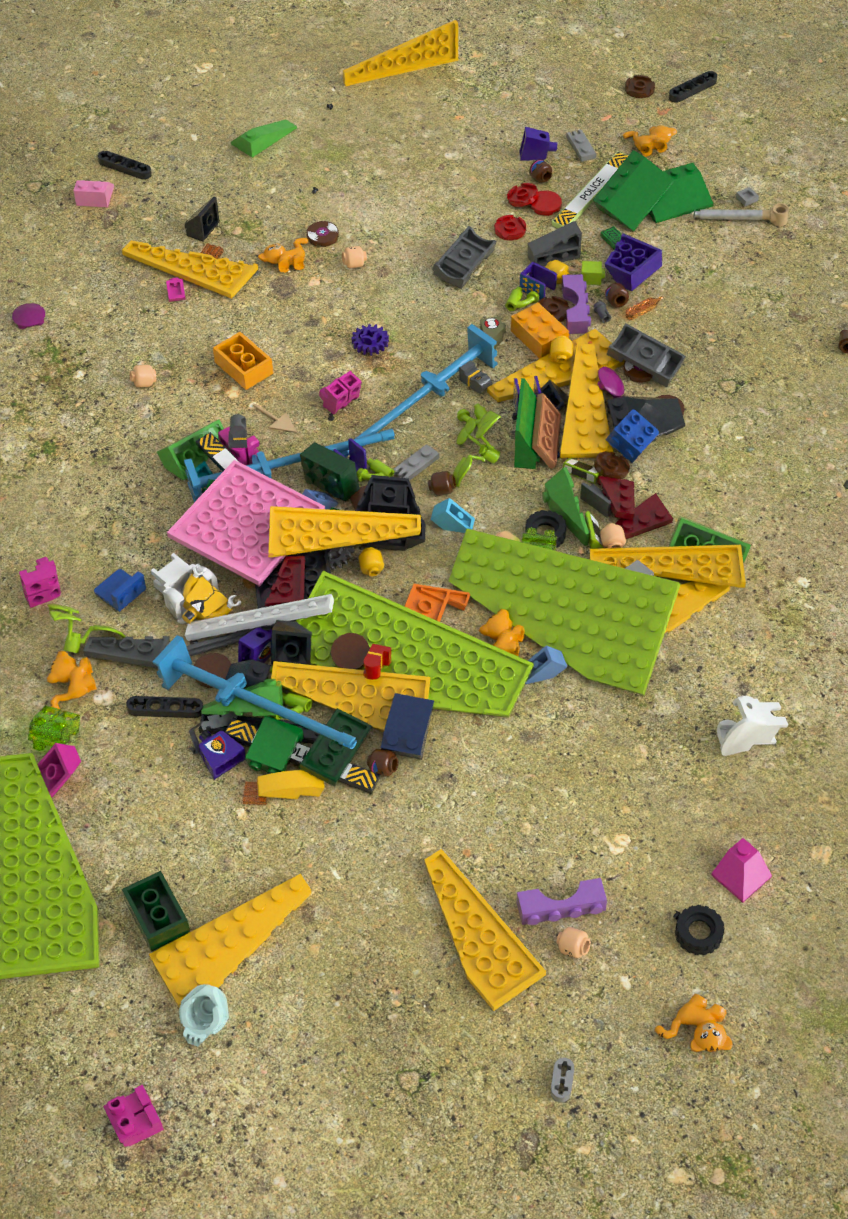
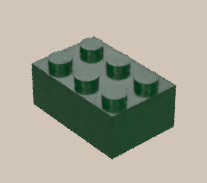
[300,442,360,502]
[122,871,190,952]

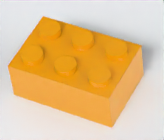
[511,302,569,359]
[213,332,273,390]

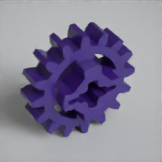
[352,324,389,356]

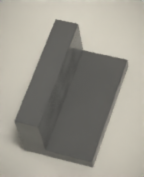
[580,482,613,518]

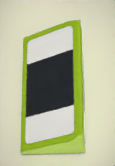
[563,458,601,484]
[585,511,603,549]

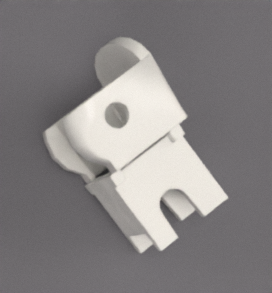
[151,553,219,624]
[717,696,788,756]

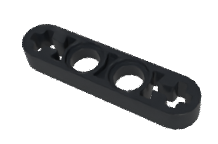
[669,71,718,103]
[98,151,152,180]
[126,696,203,718]

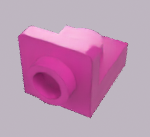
[166,278,186,302]

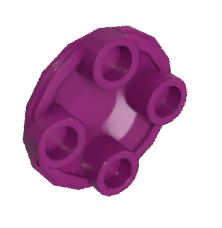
[12,303,45,329]
[598,367,625,398]

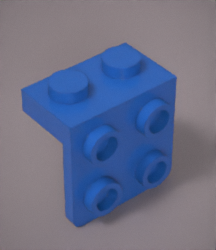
[606,410,659,463]
[94,569,147,612]

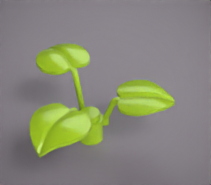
[453,411,501,488]
[47,604,126,653]

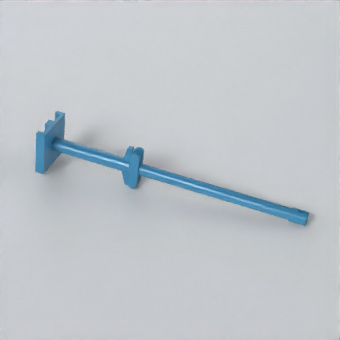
[340,324,498,457]
[184,429,395,503]
[153,635,357,749]

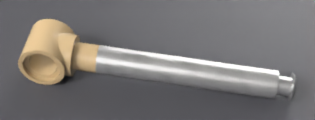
[694,203,789,226]

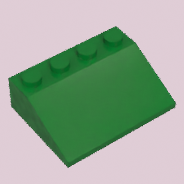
[593,150,674,232]
[649,163,714,223]
[514,378,540,469]

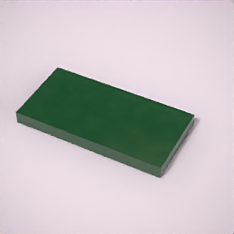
[299,708,372,787]

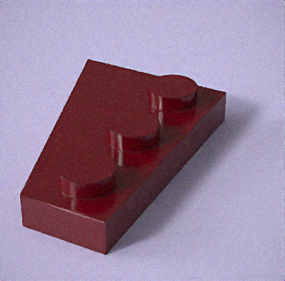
[597,476,635,520]
[615,493,673,539]
[265,556,305,607]

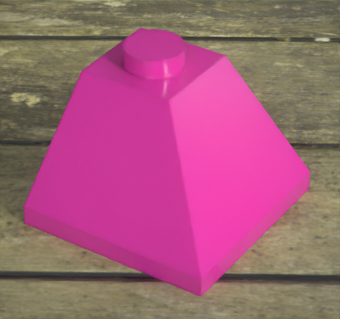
[37,743,81,798]
[711,838,772,903]

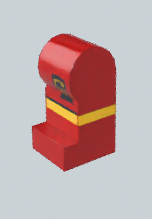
[363,644,391,680]

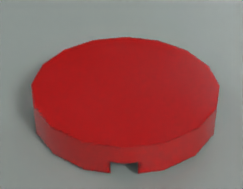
[507,183,539,207]
[530,190,562,216]
[494,215,526,241]

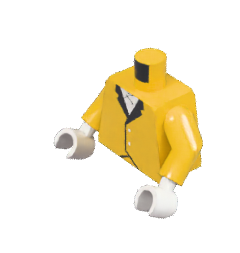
[182,563,241,624]

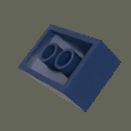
[381,693,434,760]

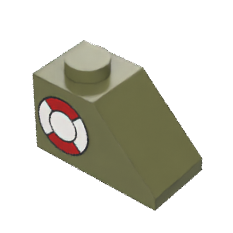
[480,316,506,349]

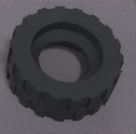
[525,510,566,550]
[675,905,725,955]

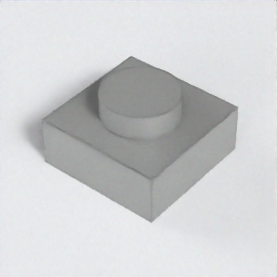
[736,187,759,206]

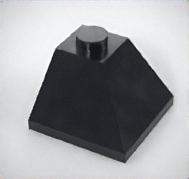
[185,197,220,242]
[271,620,312,666]
[225,659,271,689]

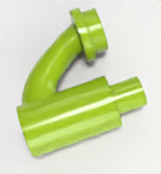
[505,287,539,311]
[457,403,493,429]
[357,458,395,482]
[272,692,312,720]

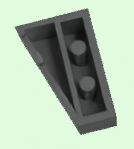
[527,221,582,266]

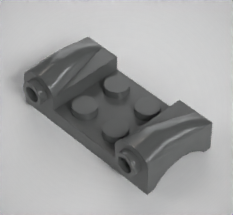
[432,226,497,289]
[607,323,686,387]

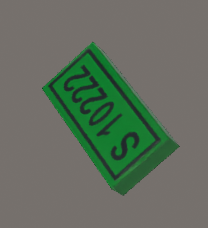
[600,226,622,250]

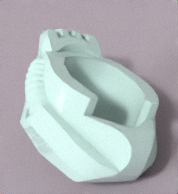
[179,984,229,1047]

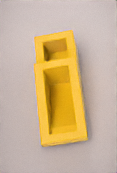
[257,770,325,799]

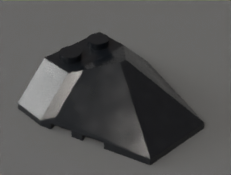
[605,396,685,453]
[355,475,426,551]

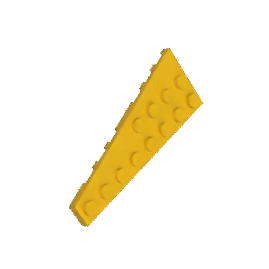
[590,545,746,588]

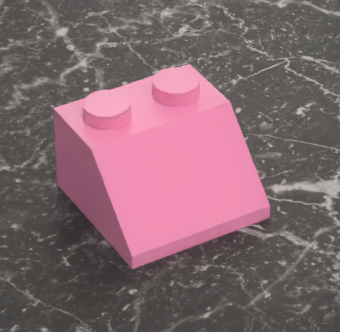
[74,180,114,207]

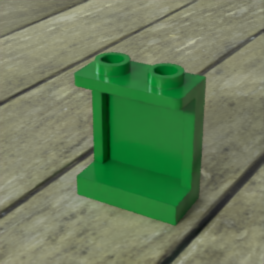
[245,716,304,774]

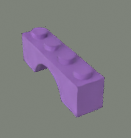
[562,274,591,334]
[517,878,607,925]

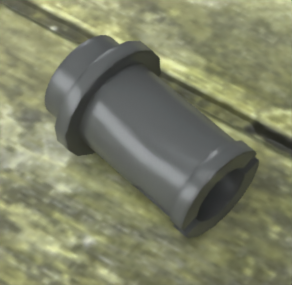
[594,301,612,323]

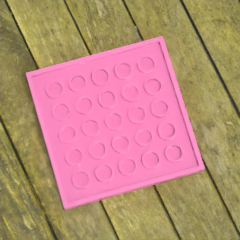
[167,460,325,586]

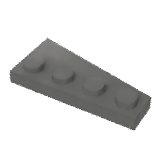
[83,636,170,668]

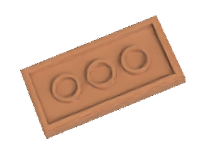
[532,393,561,469]

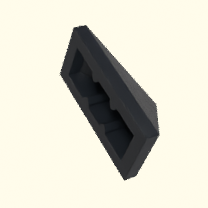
[541,380,569,411]

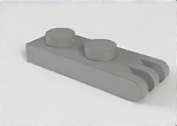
[566,129,596,162]
[393,444,439,481]

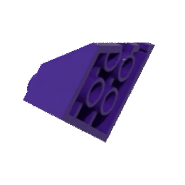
[605,233,662,291]

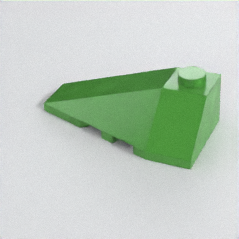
[231,119,297,158]
[157,419,224,480]
[542,467,589,546]
[669,516,751,563]
[201,679,283,716]

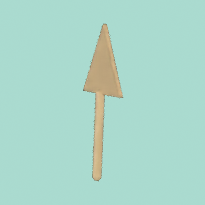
[253,403,297,433]

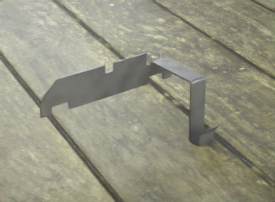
[188,712,241,754]

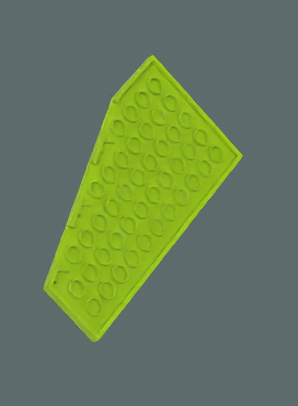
[449,529,681,695]
[269,571,534,717]
[0,753,100,979]

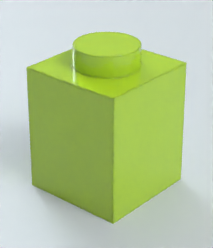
[581,261,605,285]

